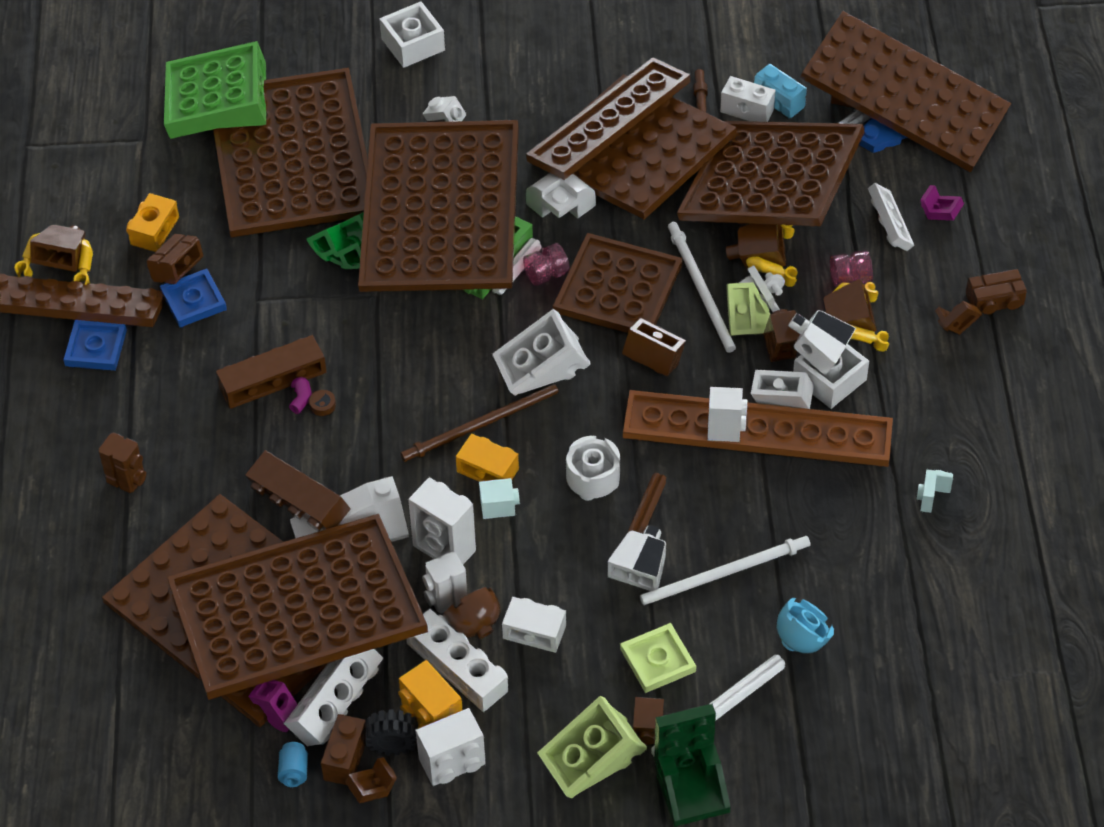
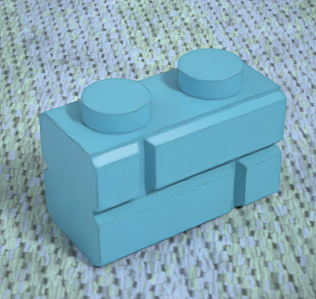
[754,64,807,118]

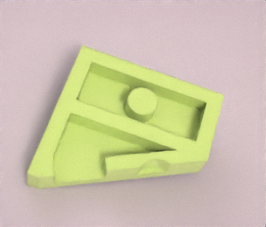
[726,282,770,336]

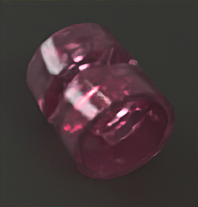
[523,243,570,286]
[830,250,873,288]

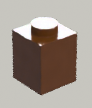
[633,697,664,745]

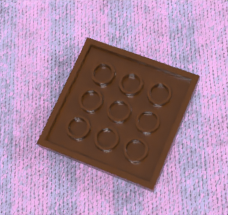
[553,233,683,333]

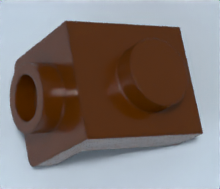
[345,757,397,804]

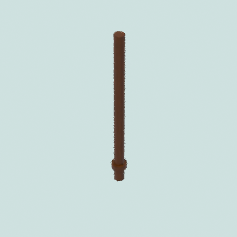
[400,384,559,462]

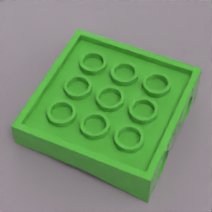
[164,41,266,139]

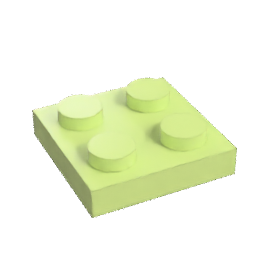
[620,623,696,693]

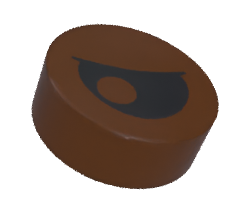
[309,390,336,416]

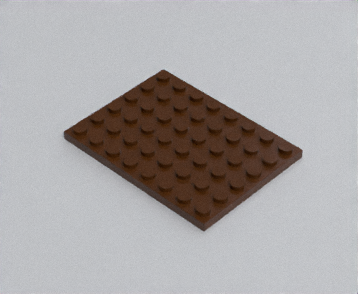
[213,68,368,237]
[358,120,519,292]
[102,494,328,727]
[167,514,428,700]

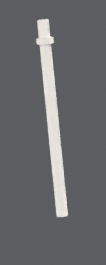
[668,222,736,353]
[640,536,810,605]

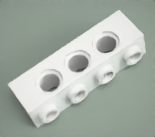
[406,609,508,712]
[284,649,383,746]

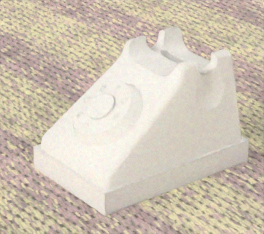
[493,309,590,396]

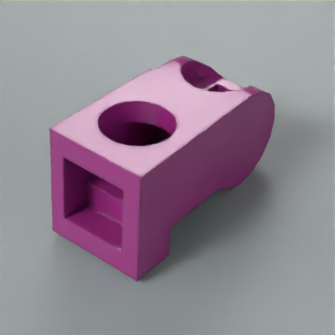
[248,680,298,732]

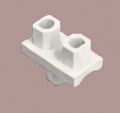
[739,265,785,312]

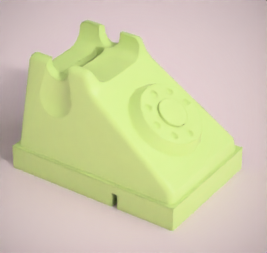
[537,696,647,798]

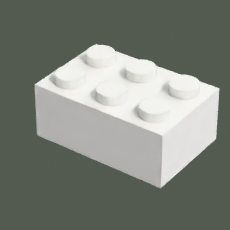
[408,477,476,564]

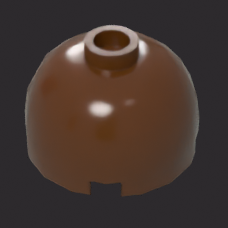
[443,587,500,639]

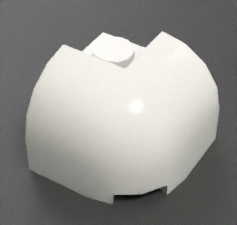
[526,173,596,218]

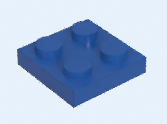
[160,269,227,328]
[64,320,127,371]

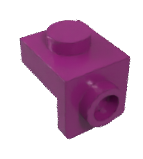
[921,185,964,221]

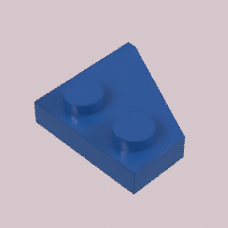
[859,118,907,153]

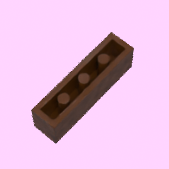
[216,335,327,409]
[245,450,351,531]

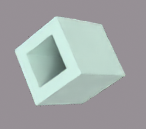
[479,478,520,519]

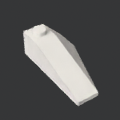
[290,476,409,542]

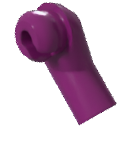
[289,377,312,414]

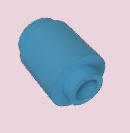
[278,742,308,787]

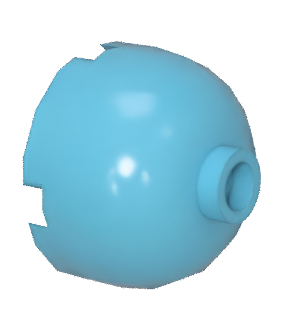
[777,598,834,653]

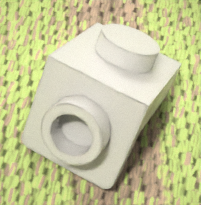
[423,96,466,122]

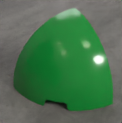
[307,212,364,269]

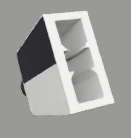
[788,311,856,375]
[608,525,666,591]

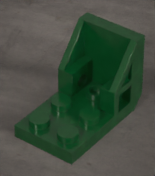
[654,704,731,827]

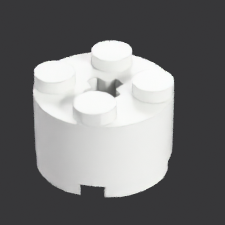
[566,436,620,501]

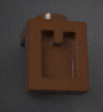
[935,301,982,335]

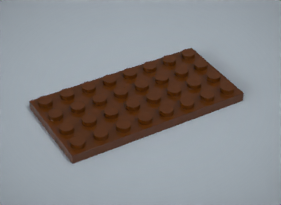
[800,11,1011,172]

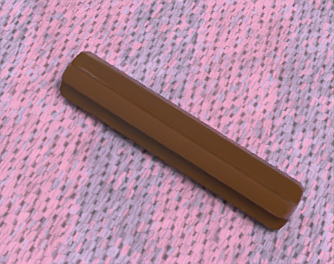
[628,473,666,534]

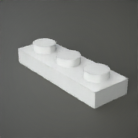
[868,183,914,251]

